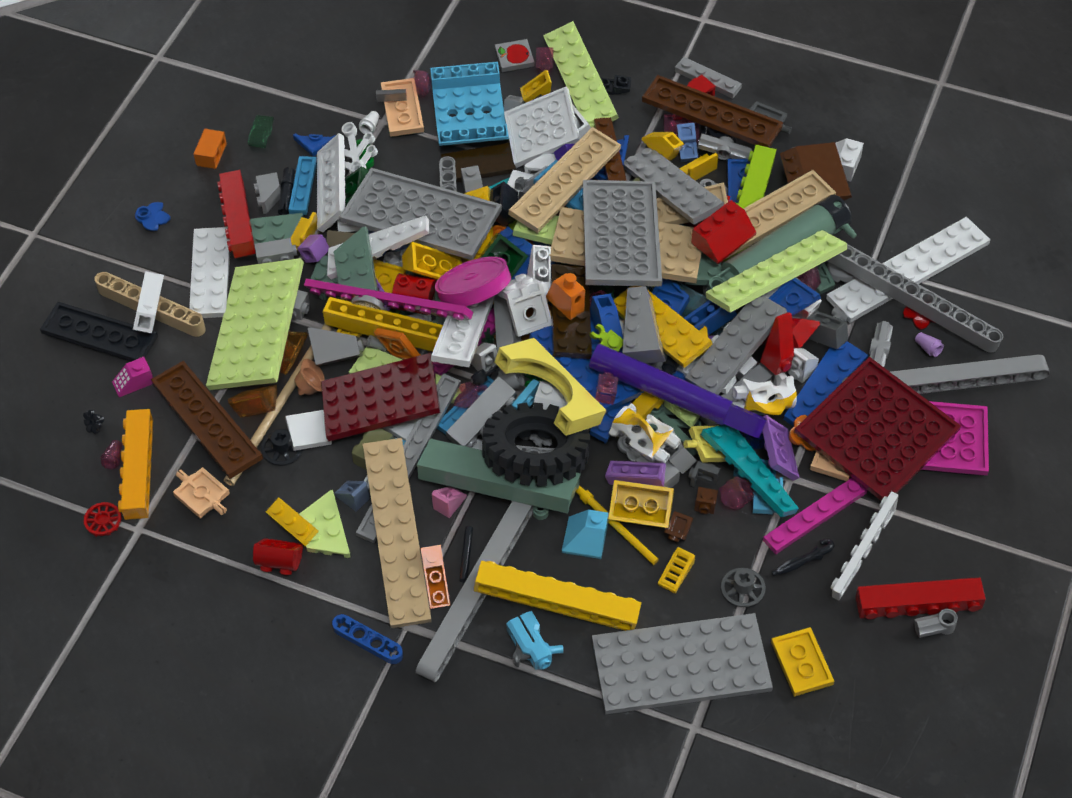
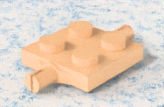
[173,467,230,519]

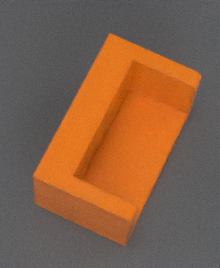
[194,129,227,169]

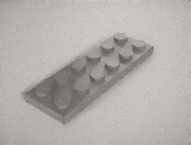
[685,295,787,395]

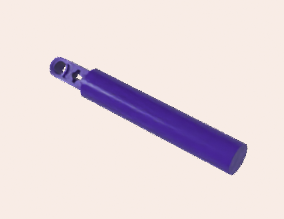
[589,344,767,438]

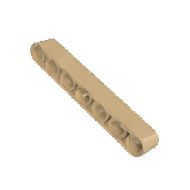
[95,272,206,337]

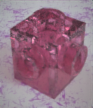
[719,476,754,510]

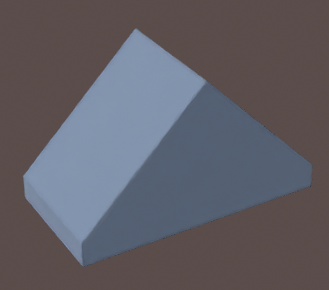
[334,481,370,511]

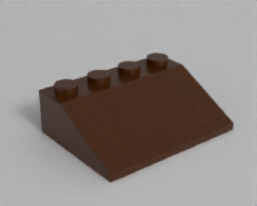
[780,142,852,201]

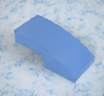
[677,123,698,162]

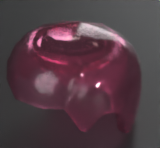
[413,70,432,96]

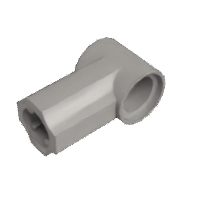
[914,609,958,638]

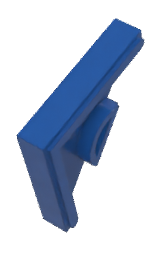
[293,133,336,156]

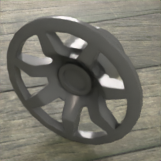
[721,568,766,607]

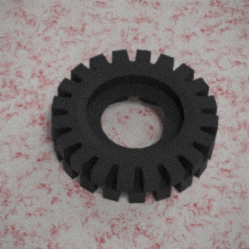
[482,403,590,486]

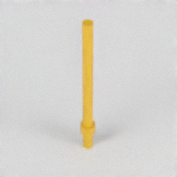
[576,485,659,565]

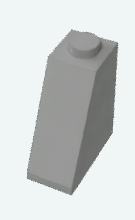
[308,327,365,366]

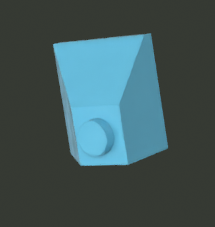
[562,510,609,559]

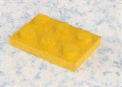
[771,627,834,697]

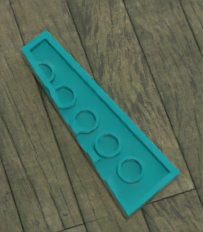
[701,424,799,517]

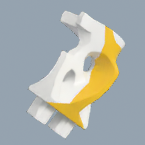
[732,372,797,415]
[609,403,681,463]

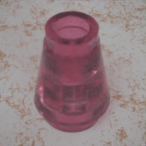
[100,440,122,469]

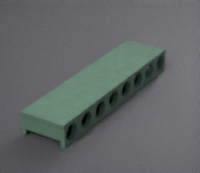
[417,439,581,514]

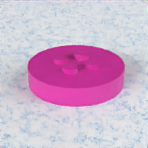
[435,257,511,306]

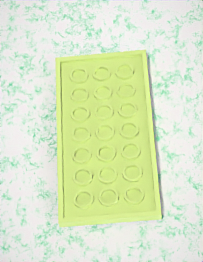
[206,258,304,390]

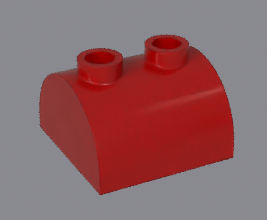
[392,273,437,315]
[253,538,303,575]

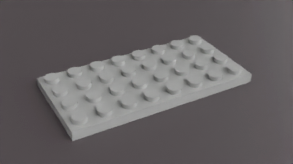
[339,168,502,260]
[583,180,662,286]
[592,613,773,714]

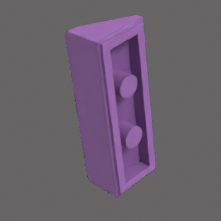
[605,460,666,487]

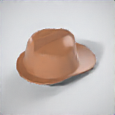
[294,359,324,395]

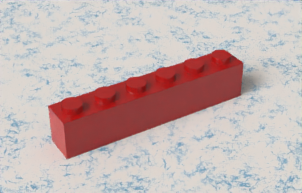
[217,170,256,258]
[855,577,986,619]

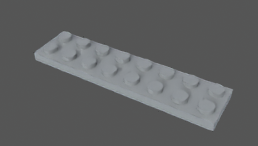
[624,148,724,225]

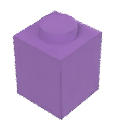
[297,234,330,263]

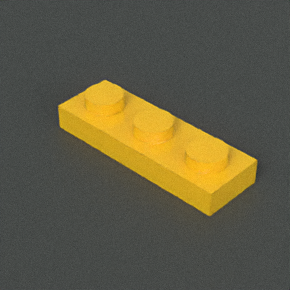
[266,497,319,546]

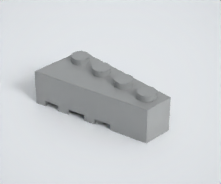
[623,286,666,363]

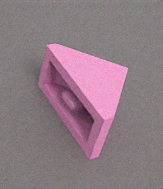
[432,486,467,518]

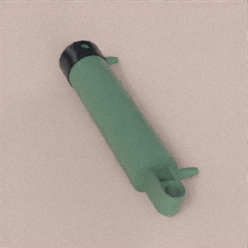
[707,194,857,291]

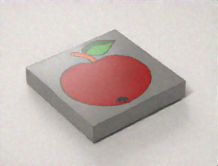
[495,39,535,72]

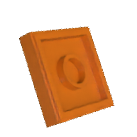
[374,328,420,359]

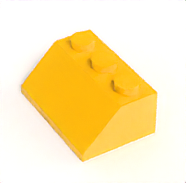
[402,242,462,279]
[608,480,674,528]

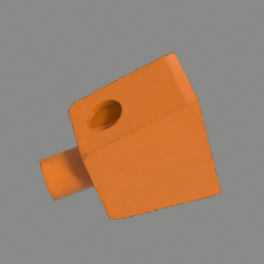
[546,273,585,320]

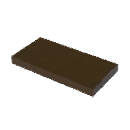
[441,143,516,182]

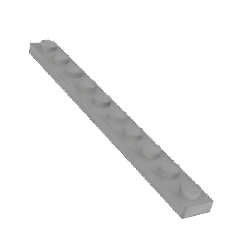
[356,373,461,543]

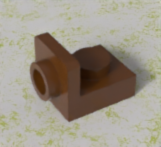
[694,487,718,514]

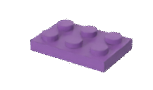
[762,415,800,481]

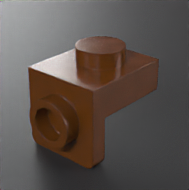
[664,511,694,543]

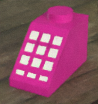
[112,357,153,397]

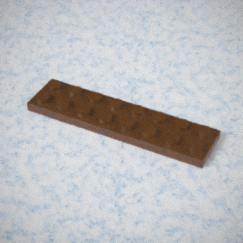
[642,75,783,148]
[151,361,263,479]

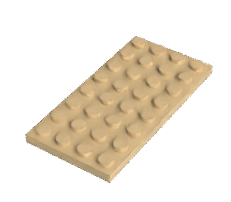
[549,207,702,283]

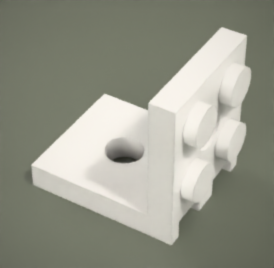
[496,274,552,337]

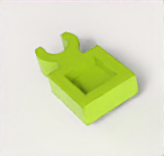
[589,324,624,351]

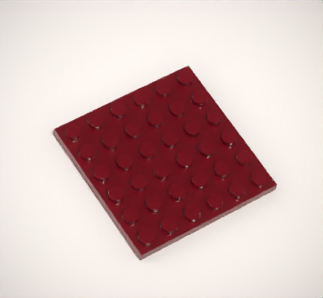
[794,357,961,501]

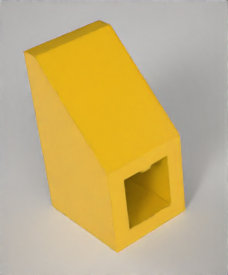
[641,132,684,161]

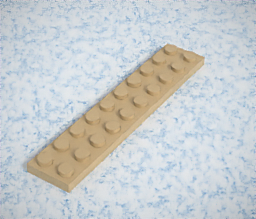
[363,438,432,628]

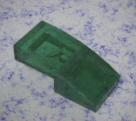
[248,115,274,148]

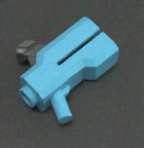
[506,611,563,670]

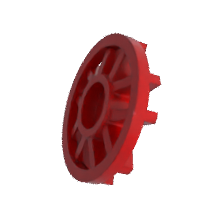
[84,502,122,537]

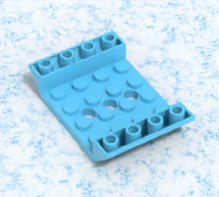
[430,62,509,146]

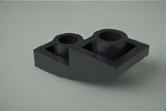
[600,75,631,95]

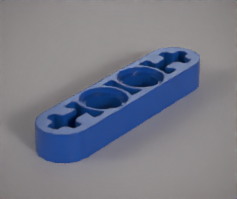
[332,614,403,664]

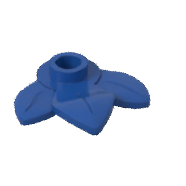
[135,202,171,231]

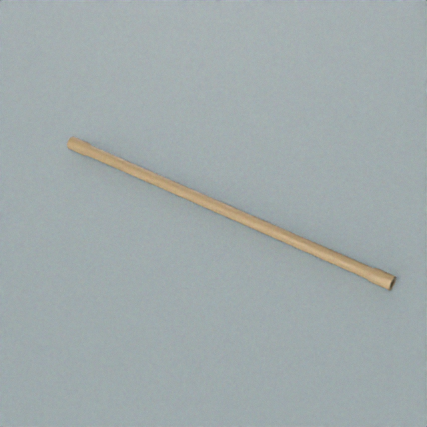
[224,256,377,486]

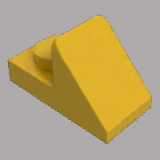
[520,70,552,103]

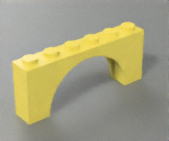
[494,338,606,436]

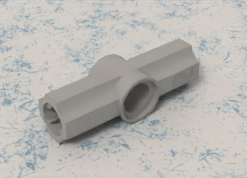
[697,133,752,160]
[869,321,893,367]

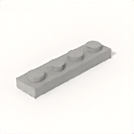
[675,57,742,99]

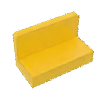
[679,153,718,181]
[291,212,318,250]

